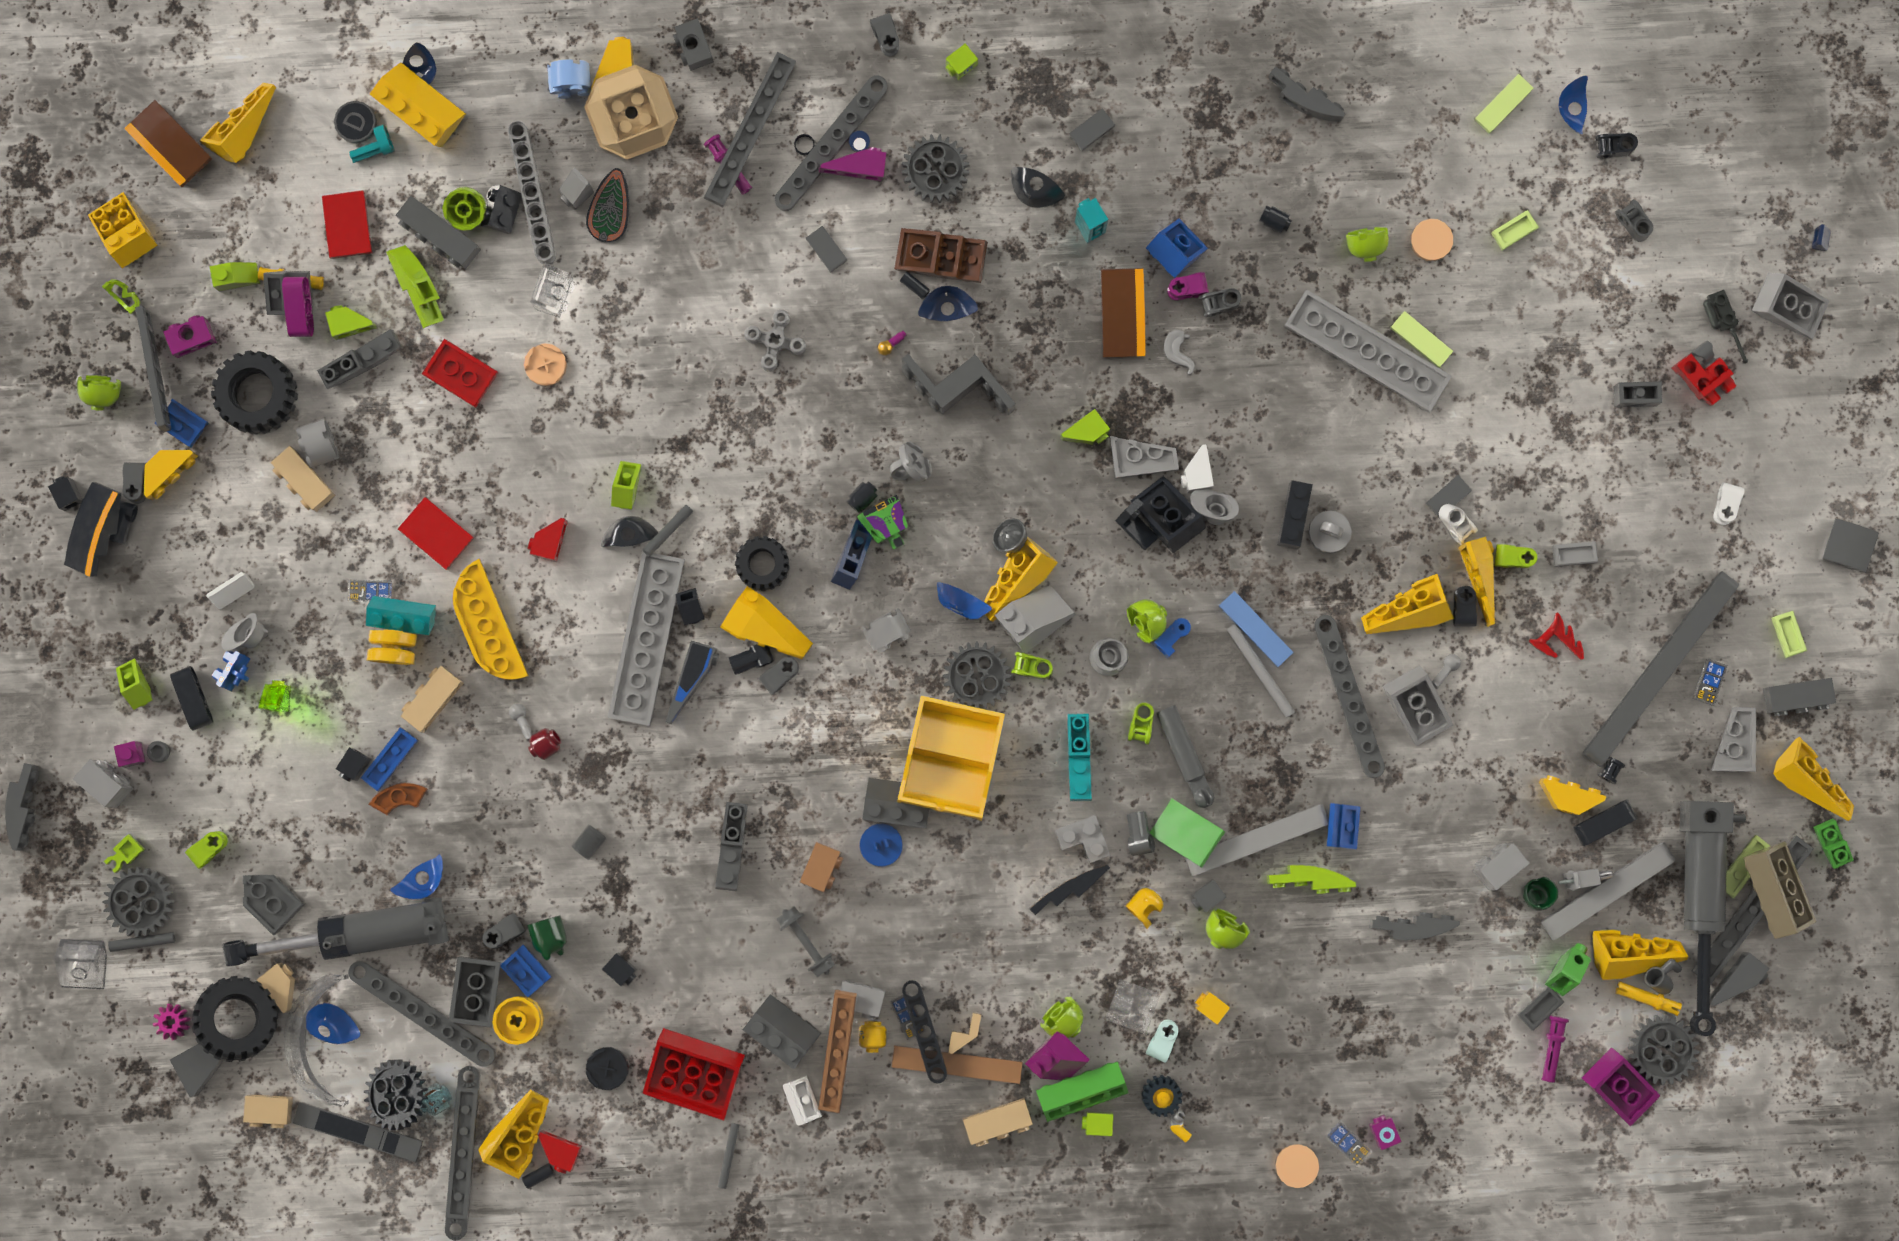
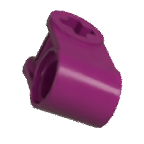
[1167,272,1209,301]

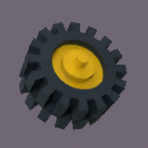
[1141,1075,1183,1117]

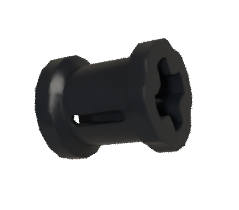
[1598,757,1625,784]

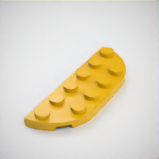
[453,559,529,680]

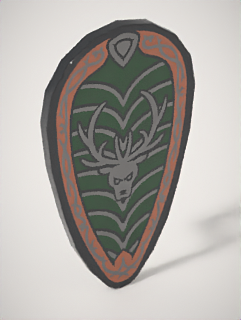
[586,168,629,243]

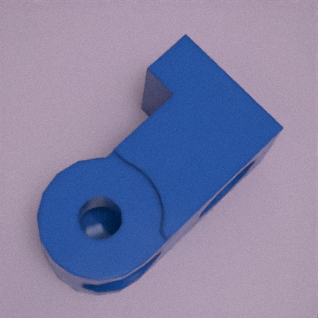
[1153,618,1191,658]

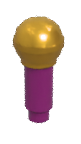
[878,331,907,356]

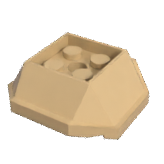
[584,64,678,159]

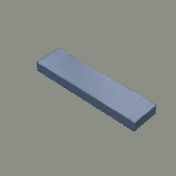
[1219,591,1294,668]

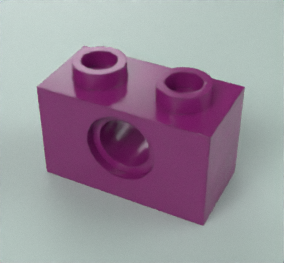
[163,315,217,358]

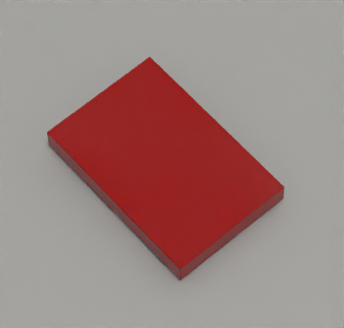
[322,190,372,259]
[422,339,499,408]
[398,497,474,570]

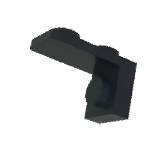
[1115,498,1158,550]

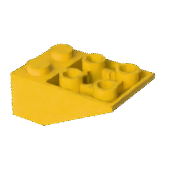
[88,192,158,269]

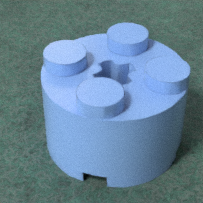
[547,59,591,99]

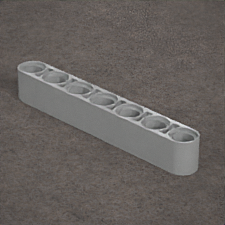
[508,121,556,265]
[1185,804,1329,876]
[1541,842,1676,940]

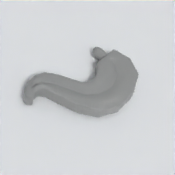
[1164,329,1195,375]

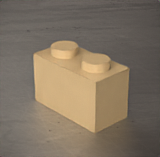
[243,1094,293,1128]

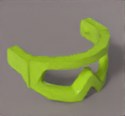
[102,279,140,314]

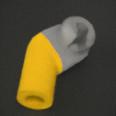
[1170,1110,1192,1143]

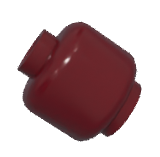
[528,728,561,760]

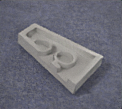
[1110,436,1179,479]
[1711,707,1756,772]

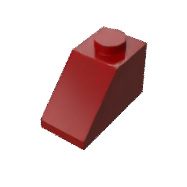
[528,518,568,562]
[538,1130,582,1174]

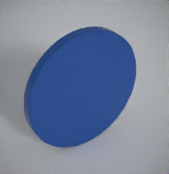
[860,824,903,866]

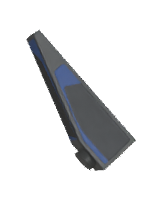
[666,640,719,724]

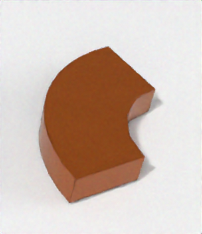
[368,783,428,815]

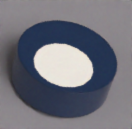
[849,131,870,152]

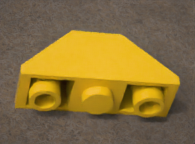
[144,450,198,500]
[1539,775,1606,815]

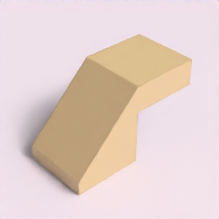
[948,1012,981,1054]

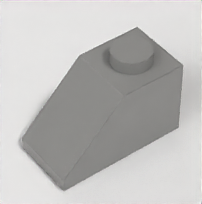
[559,168,594,209]

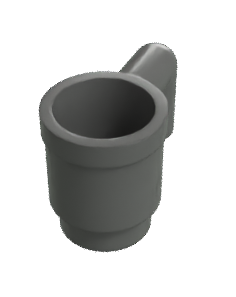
[1644,959,1682,995]

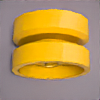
[366,630,417,665]
[492,996,544,1045]

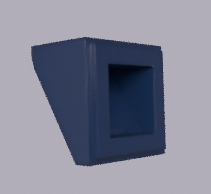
[1812,224,1831,251]

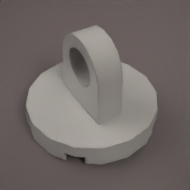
[890,441,931,482]
[1308,510,1352,553]

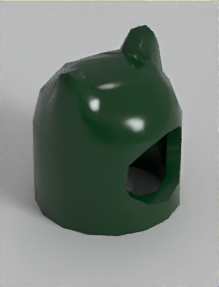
[527,915,567,961]

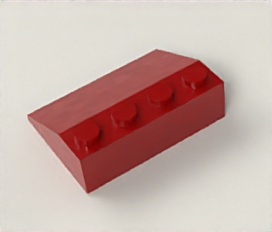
[642,1028,745,1121]

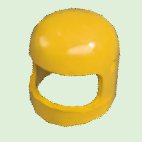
[1125,888,1163,929]

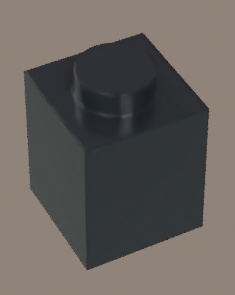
[48,476,83,511]
[675,588,705,626]
[336,747,371,782]
[602,953,637,986]

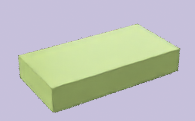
[1491,210,1539,251]
[1771,611,1807,658]

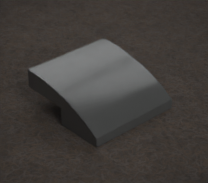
[263,271,313,316]
[1823,518,1879,573]

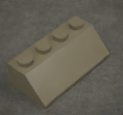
[1744,841,1817,939]

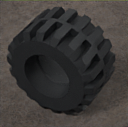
[735,536,790,591]

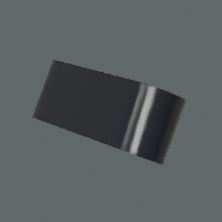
[170,666,213,731]
[1573,799,1638,846]

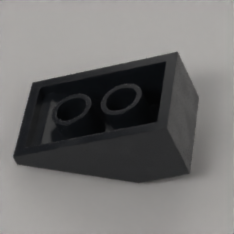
[1131,475,1206,553]

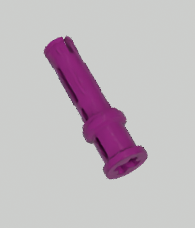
[704,134,753,195]
[1541,1015,1569,1083]

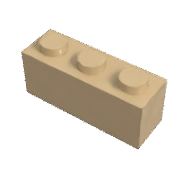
[270,446,336,512]
[401,666,464,733]
[963,1098,1033,1147]

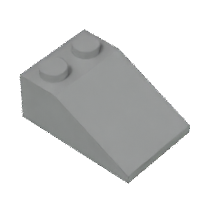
[1752,272,1829,339]
[995,585,1076,654]
[1382,665,1453,746]

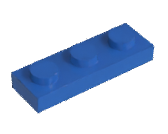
[361,727,419,791]

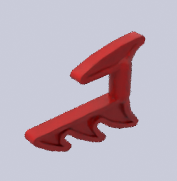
[1529,612,1584,660]

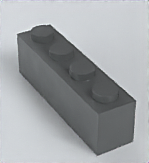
[395,196,481,269]

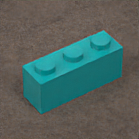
[1075,198,1109,243]
[366,596,436,635]

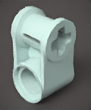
[1146,1019,1178,1063]

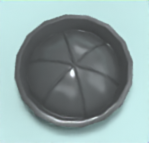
[993,518,1027,553]

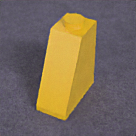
[591,37,634,90]

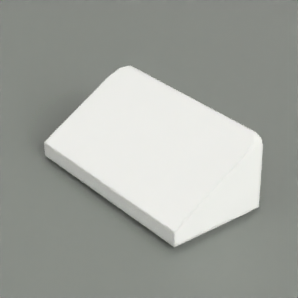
[206,572,255,609]
[783,1076,822,1126]

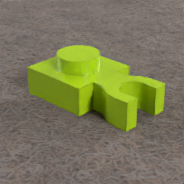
[103,834,145,873]

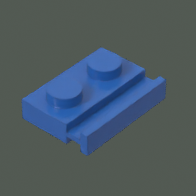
[154,399,209,448]
[1327,803,1361,849]
[500,944,552,998]

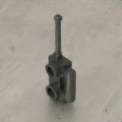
[1703,289,1748,364]

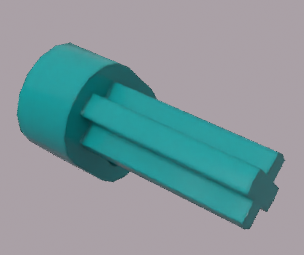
[349,124,394,163]

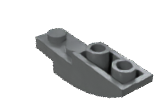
[1268,66,1346,122]
[317,329,403,389]
[5,763,39,851]
[715,802,748,891]
[1369,912,1460,940]

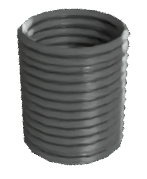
[572,825,606,860]

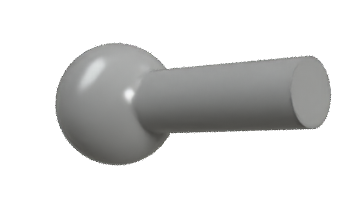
[1432,654,1461,689]
[509,704,533,741]

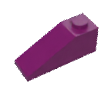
[819,147,886,182]

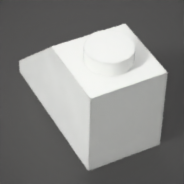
[1181,444,1214,493]

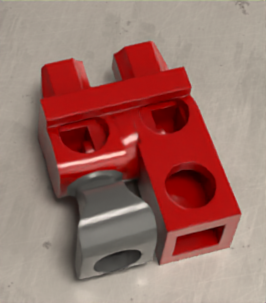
[1671,341,1736,406]

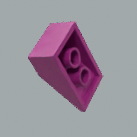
[1582,1047,1660,1127]

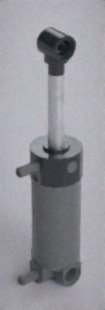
[222,898,449,966]

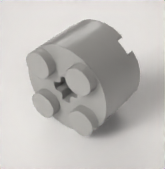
[296,419,339,468]
[861,608,911,653]

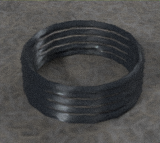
[794,134,815,156]

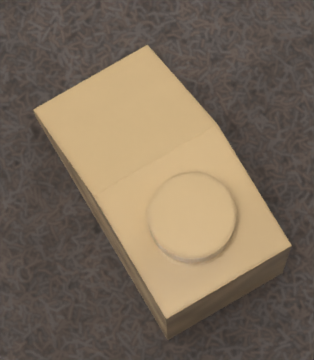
[257,963,295,1013]

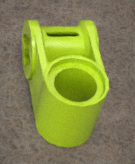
[1494,544,1537,568]
[1011,652,1053,679]
[1128,703,1154,745]
[185,831,228,869]

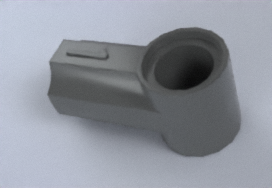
[1127,811,1155,856]

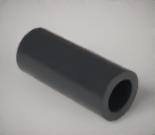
[900,271,930,300]
[522,1163,555,1189]

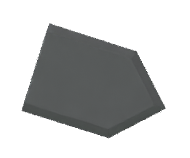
[243,875,304,936]

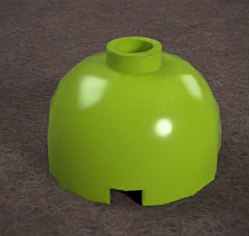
[442,187,486,230]
[1346,227,1389,262]
[77,375,121,411]
[1127,599,1167,643]
[1206,908,1250,949]
[1040,997,1084,1038]

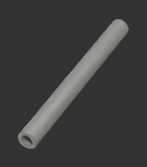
[1227,624,1295,718]

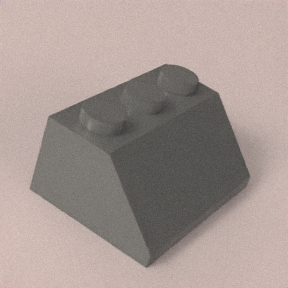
[862,778,929,829]
[449,956,501,1027]
[742,994,821,1069]

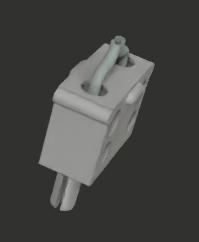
[1558,869,1613,891]

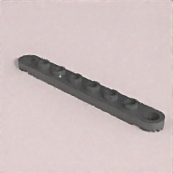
[775,75,888,211]
[1314,615,1385,778]
[348,961,496,1067]
[445,1066,480,1241]

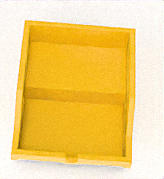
[897,696,1005,821]

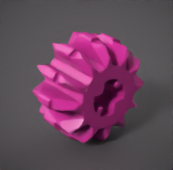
[153,1003,191,1040]

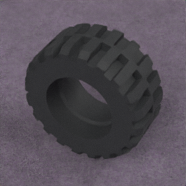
[211,350,298,435]
[192,976,278,1062]

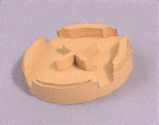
[1411,219,1453,261]
[524,343,567,386]
[1275,1144,1319,1188]

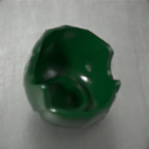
[1523,877,1558,911]

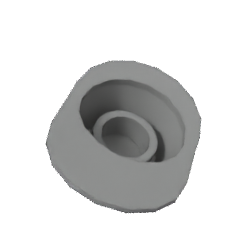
[1190,489,1239,525]
[221,613,268,651]

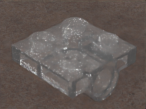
[1105,979,1161,1034]

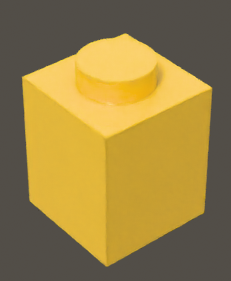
[1195,991,1230,1025]

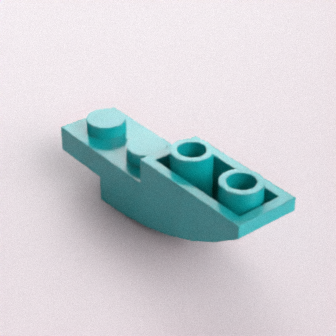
[1067,714,1092,801]

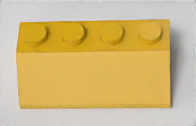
[370,62,466,147]

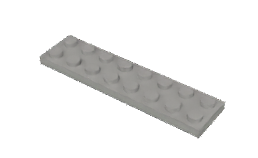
[1284,289,1452,413]
[608,552,685,726]

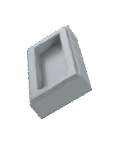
[1552,541,1598,567]

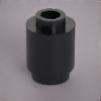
[1259,206,1292,233]
[846,481,878,513]

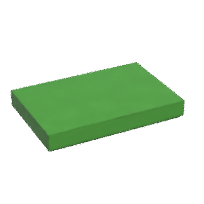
[1150,799,1225,868]

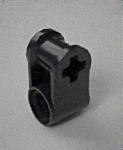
[1595,133,1638,159]
[1453,586,1477,627]

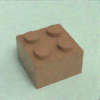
[800,842,844,892]

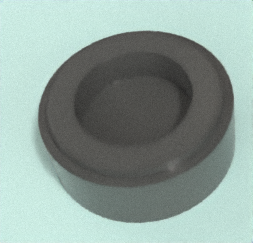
[147,741,170,763]

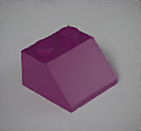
[1025,1032,1090,1081]

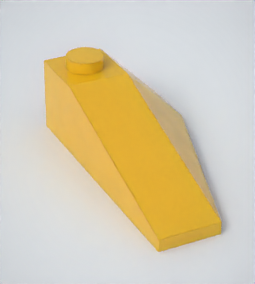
[984,537,1058,622]
[1361,574,1454,634]
[478,1090,549,1179]

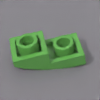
[1813,818,1854,869]

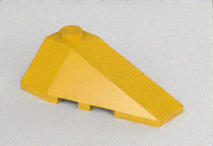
[200,83,276,163]
[1458,537,1495,627]
[720,586,813,659]
[1773,737,1854,821]
[1592,930,1688,980]

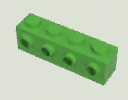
[1036,1062,1128,1122]

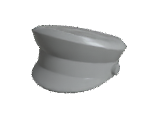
[1090,638,1129,676]

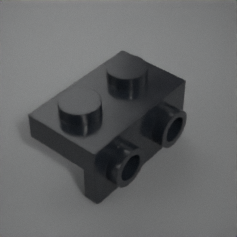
[481,185,522,234]

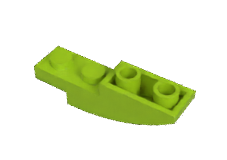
[386,245,444,328]
[1267,865,1356,894]

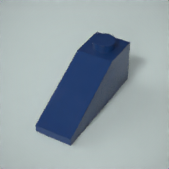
[831,519,872,590]

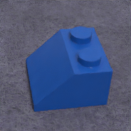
[1146,218,1208,278]

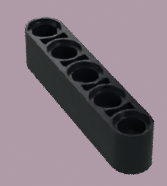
[902,980,947,1084]

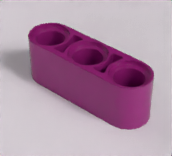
[282,277,314,337]

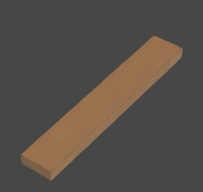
[818,990,857,1113]
[892,1045,1023,1084]

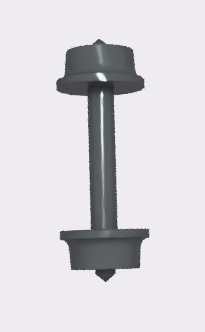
[777,906,835,977]

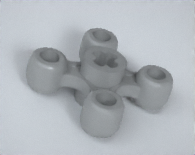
[744,310,806,372]

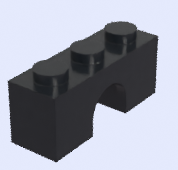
[1277,480,1313,549]

